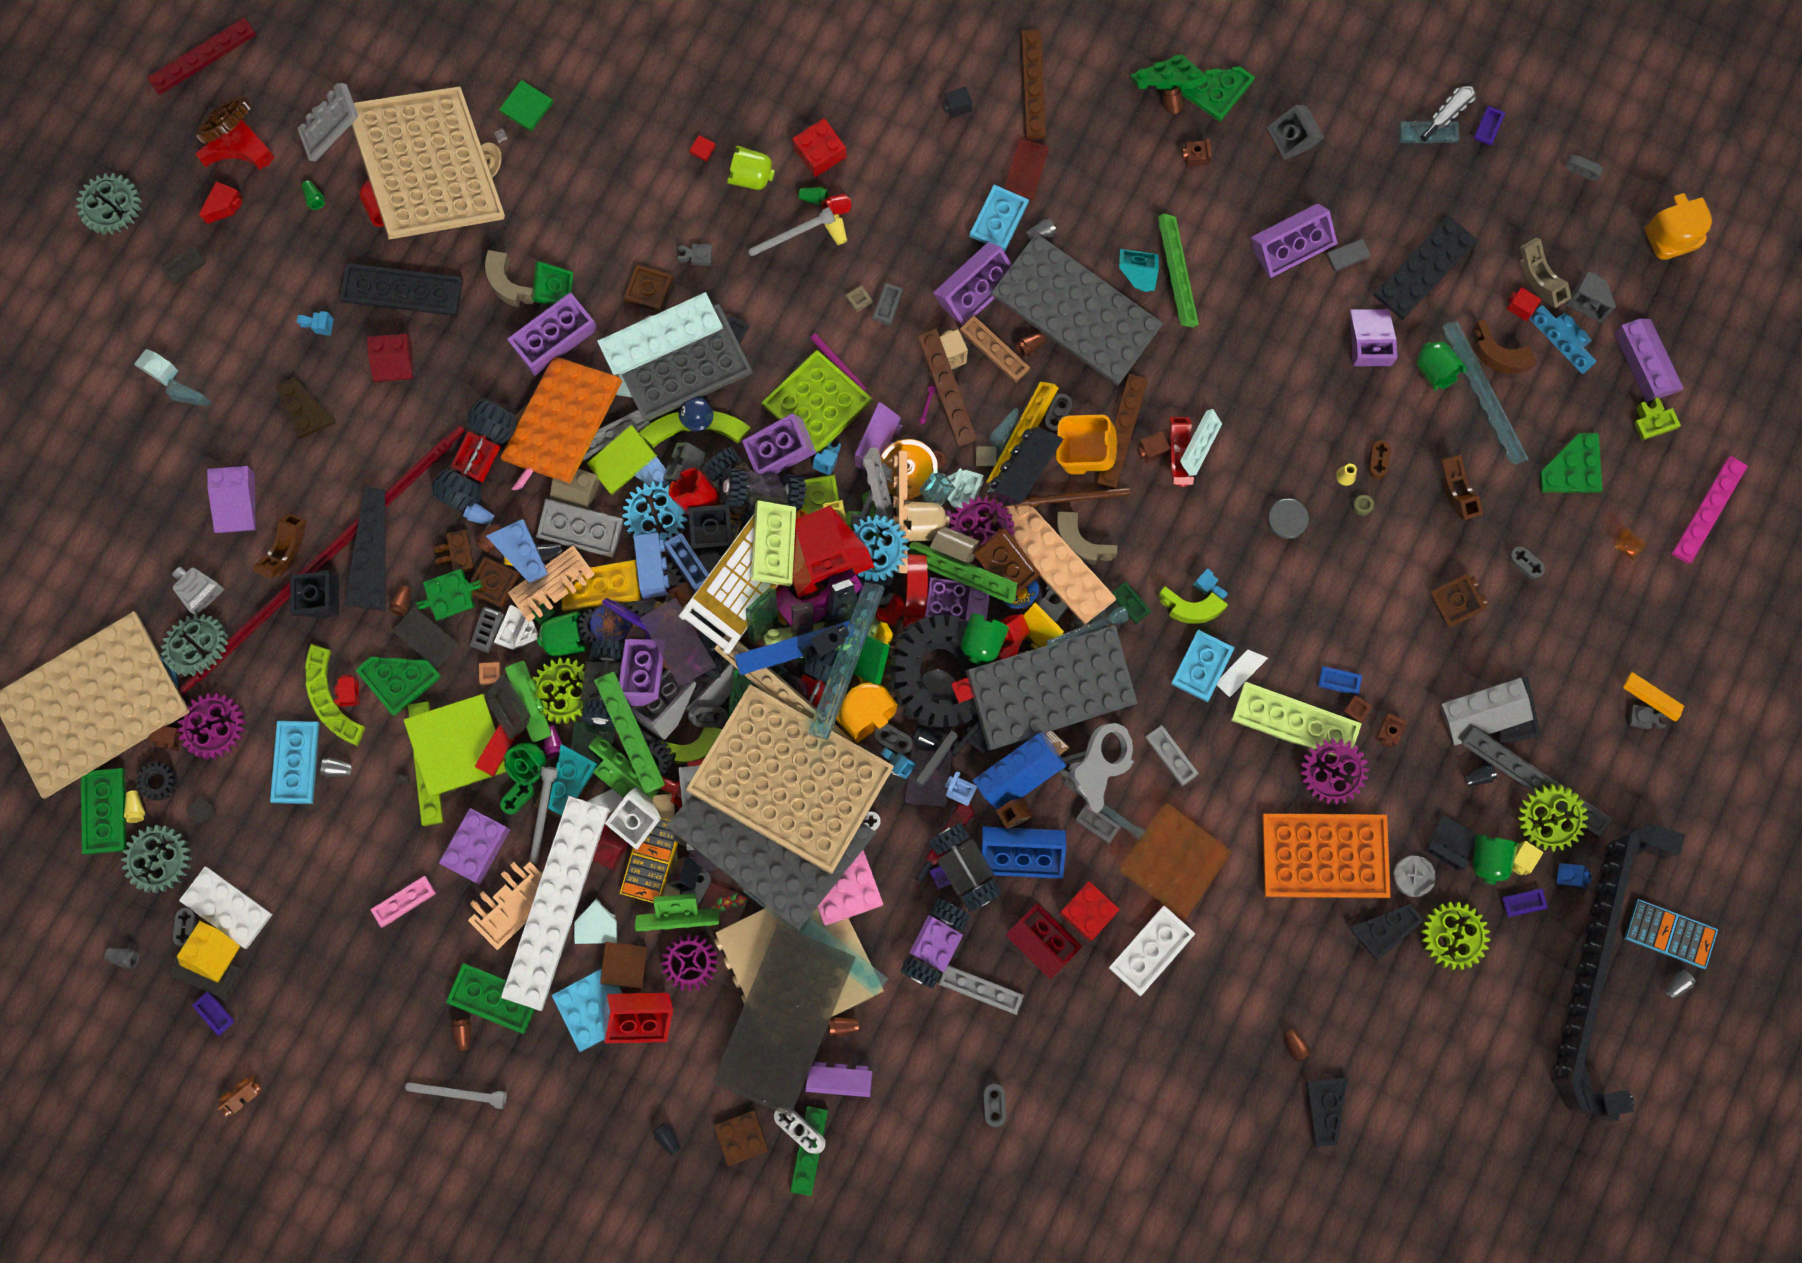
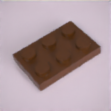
[973,527,1040,595]

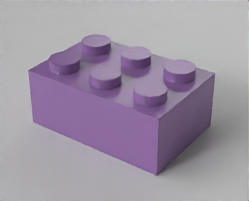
[742,413,817,480]
[439,808,510,885]

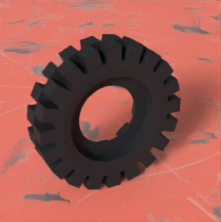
[885,615,989,727]

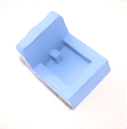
[945,771,977,806]

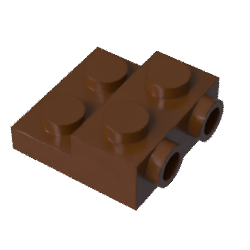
[1431,573,1489,628]

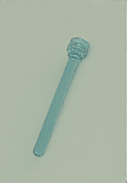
[1047,607,1128,648]
[1063,778,1149,844]

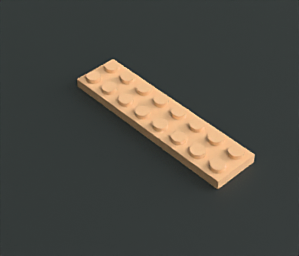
[983,498,1116,625]

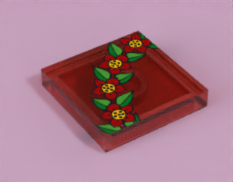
[699,882,749,931]

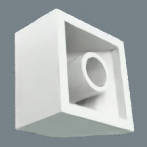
[605,787,661,850]

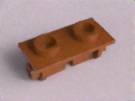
[218,1075,262,1117]

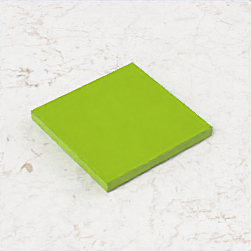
[761,350,873,454]
[403,694,506,798]

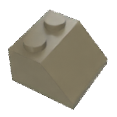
[549,469,600,510]

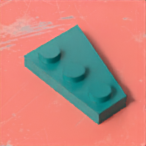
[548,744,598,816]

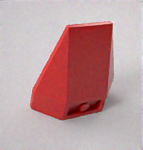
[792,506,875,597]

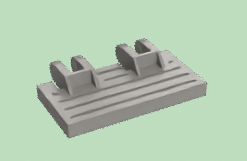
[297,83,359,161]

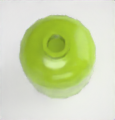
[727,146,775,190]

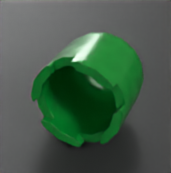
[1416,341,1467,392]
[537,611,588,656]
[961,613,1009,665]
[1472,835,1519,885]

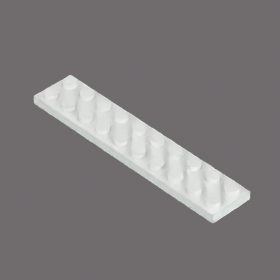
[501,796,609,1011]

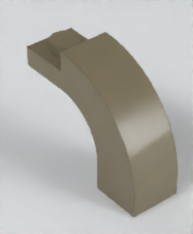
[1519,237,1572,308]
[485,250,540,307]
[1056,512,1117,565]

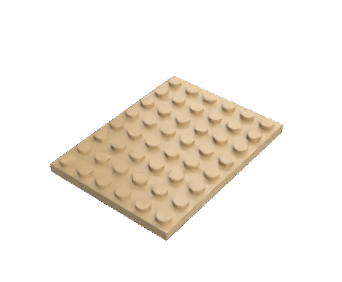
[351,87,505,240]
[0,612,190,799]
[686,684,894,874]

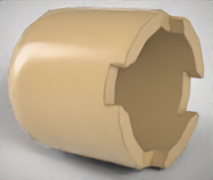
[904,502,950,541]

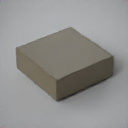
[845,285,872,313]
[976,446,996,468]

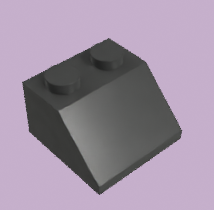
[1267,105,1325,160]
[1567,271,1616,323]

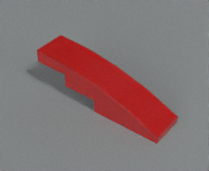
[474,701,526,777]

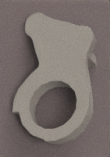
[1068,723,1134,812]

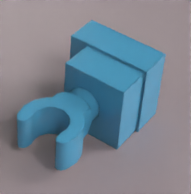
[297,311,334,336]
[812,441,841,475]
[1193,568,1228,600]
[881,747,917,779]

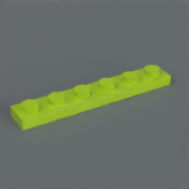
[408,702,444,826]

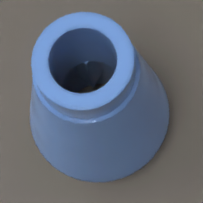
[463,503,495,525]

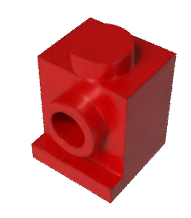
[334,675,360,707]

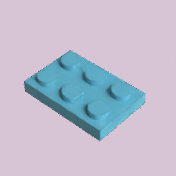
[970,185,1029,252]
[1171,630,1234,702]

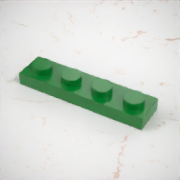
[791,1106,828,1196]

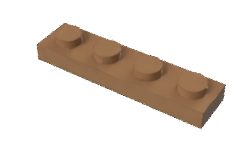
[960,315,1030,383]

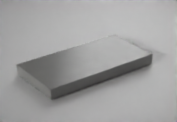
[536,499,624,558]

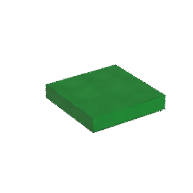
[499,80,554,132]
[532,261,574,306]
[851,633,890,685]

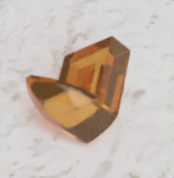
[1615,528,1647,560]

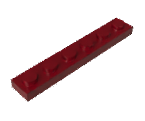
[147,18,256,95]

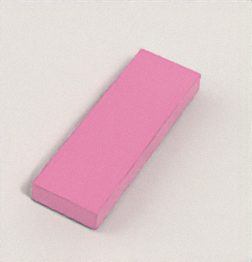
[370,876,436,928]

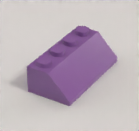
[1251,203,1338,278]
[933,242,1012,326]
[507,293,597,376]
[1614,319,1684,403]

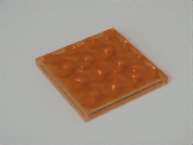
[1118,803,1232,919]

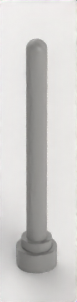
[748,207,836,256]
[530,767,558,865]
[405,1083,507,1109]

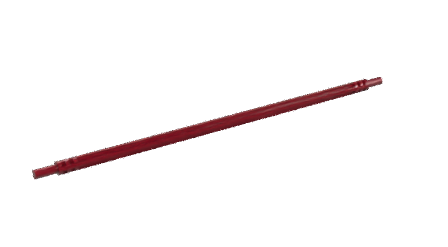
[178,425,465,695]

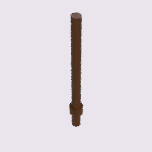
[1014,488,1131,507]

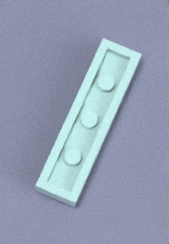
[1180,409,1222,476]

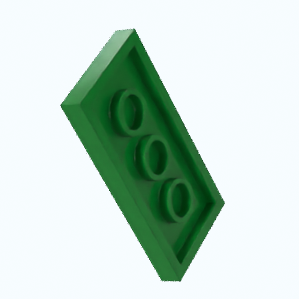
[81,768,127,855]
[446,963,535,1034]

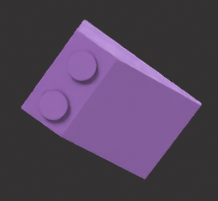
[207,466,256,533]

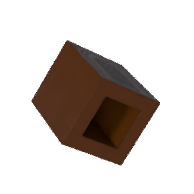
[996,798,1033,829]

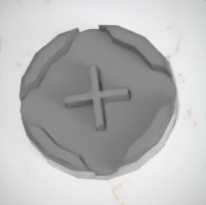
[1393,856,1435,897]

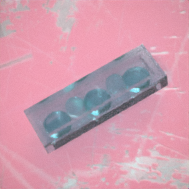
[1399,121,1459,143]

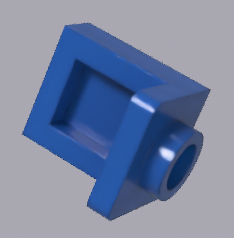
[1557,863,1592,889]

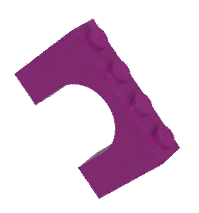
[769,569,864,635]

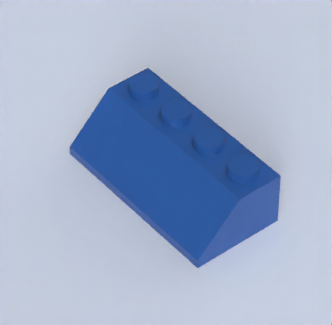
[973,732,1067,810]
[981,827,1066,878]

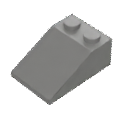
[631,669,696,740]

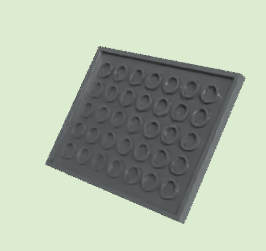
[666,795,876,931]

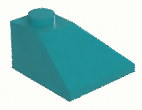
[1119,249,1159,292]

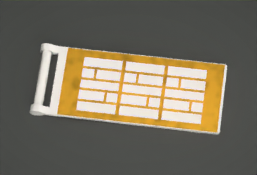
[678,499,778,655]

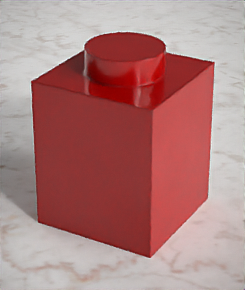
[1506,287,1542,322]

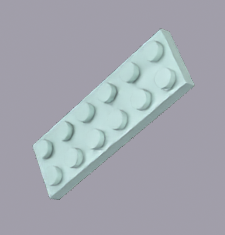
[598,292,723,376]

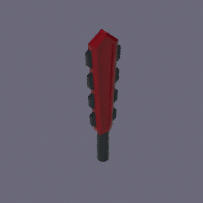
[915,803,974,883]

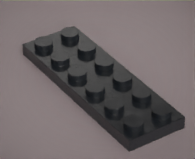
[1373,216,1478,321]
[339,263,463,316]

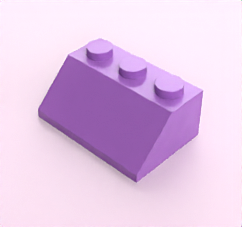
[855,402,903,471]
[619,639,666,706]
[806,1062,872,1097]

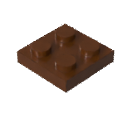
[714,1110,769,1166]

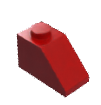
[199,181,243,224]

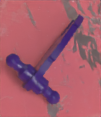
[602,598,664,640]

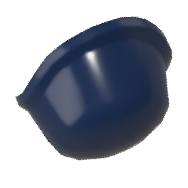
[679,397,714,432]

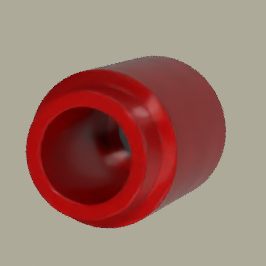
[821,194,852,215]

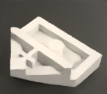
[494,605,538,650]

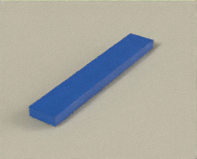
[734,620,858,676]

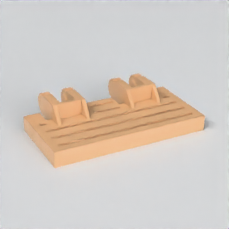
[507,545,595,622]
[468,861,542,950]

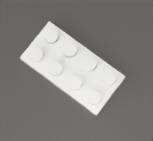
[179,867,273,949]
[1109,906,1195,996]

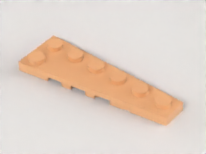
[892,451,907,573]

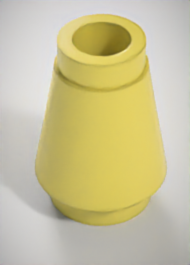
[825,214,847,245]
[1336,464,1357,486]
[124,791,145,823]

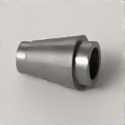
[1027,218,1057,241]
[320,757,352,777]
[105,948,139,970]
[1664,969,1696,1000]

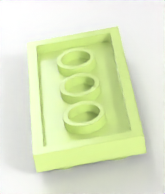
[751,501,796,586]

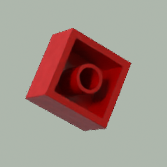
[792,118,847,177]
[1059,881,1120,942]

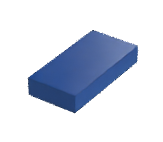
[1317,666,1362,696]

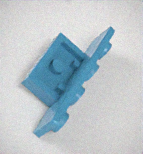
[1529,305,1596,374]

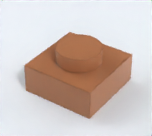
[479,662,501,685]

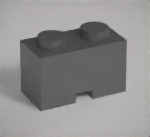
[663,442,706,483]

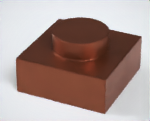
[1343,695,1372,723]

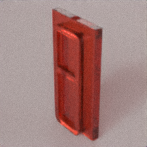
[1004,139,1049,200]

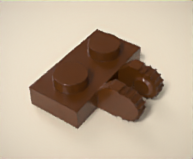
[433,529,475,572]

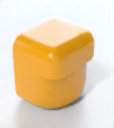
[1644,193,1712,260]
[1056,415,1117,475]
[834,682,898,744]

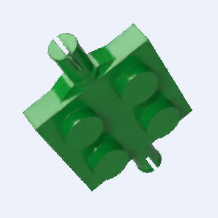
[416,569,483,621]

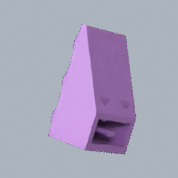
[1350,309,1397,366]
[925,578,990,621]

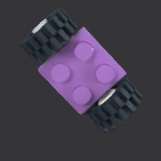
[900,898,970,989]

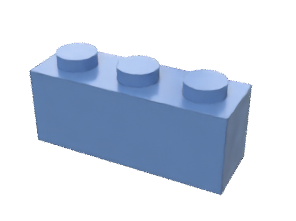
[634,532,670,599]
[664,533,709,594]

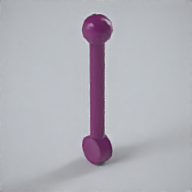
[919,386,936,424]

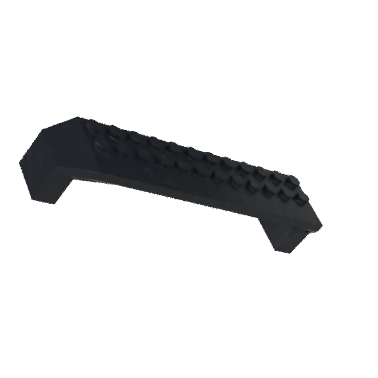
[1551,823,1685,1121]

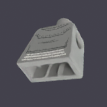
[172,567,224,615]

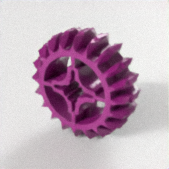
[661,934,718,992]

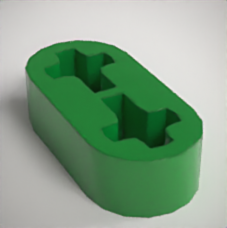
[500,780,535,815]

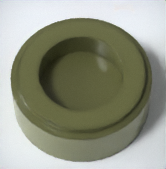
[1353,495,1374,516]

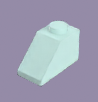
[134,349,178,386]

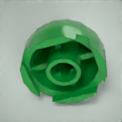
[504,742,546,785]

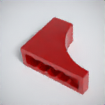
[195,119,275,170]

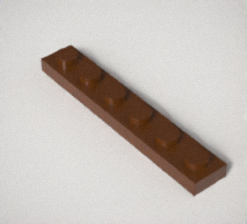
[1021,30,1046,139]
[917,328,977,447]
[1097,374,1148,489]

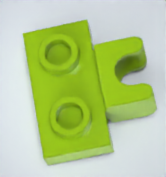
[1634,397,1681,441]

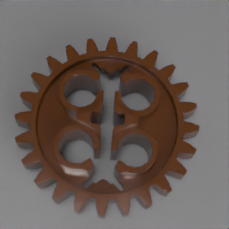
[195,95,251,144]

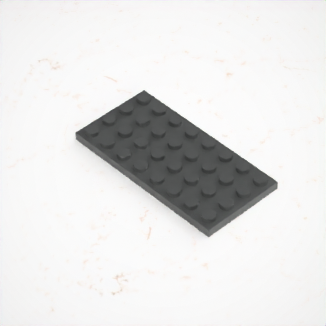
[991,233,1163,386]
[966,625,1138,750]

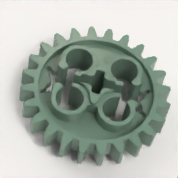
[76,173,142,235]
[161,614,228,676]
[121,825,192,893]

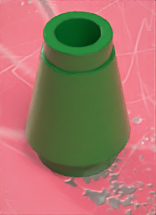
[301,181,325,210]
[799,187,829,206]

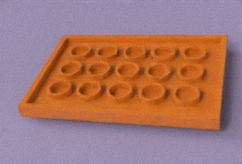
[500,357,623,484]
[1262,814,1390,898]

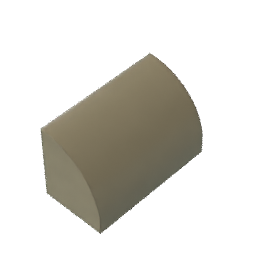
[930,527,981,564]

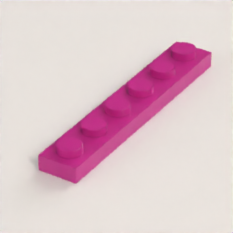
[1671,455,1748,565]

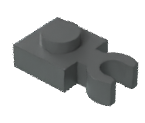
[678,244,712,266]
[1629,705,1667,729]

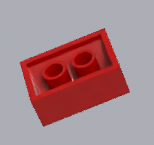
[604,993,673,1043]

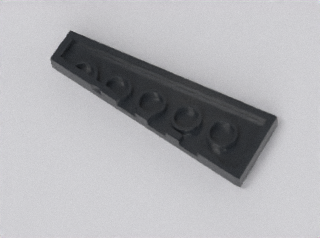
[344,487,386,611]

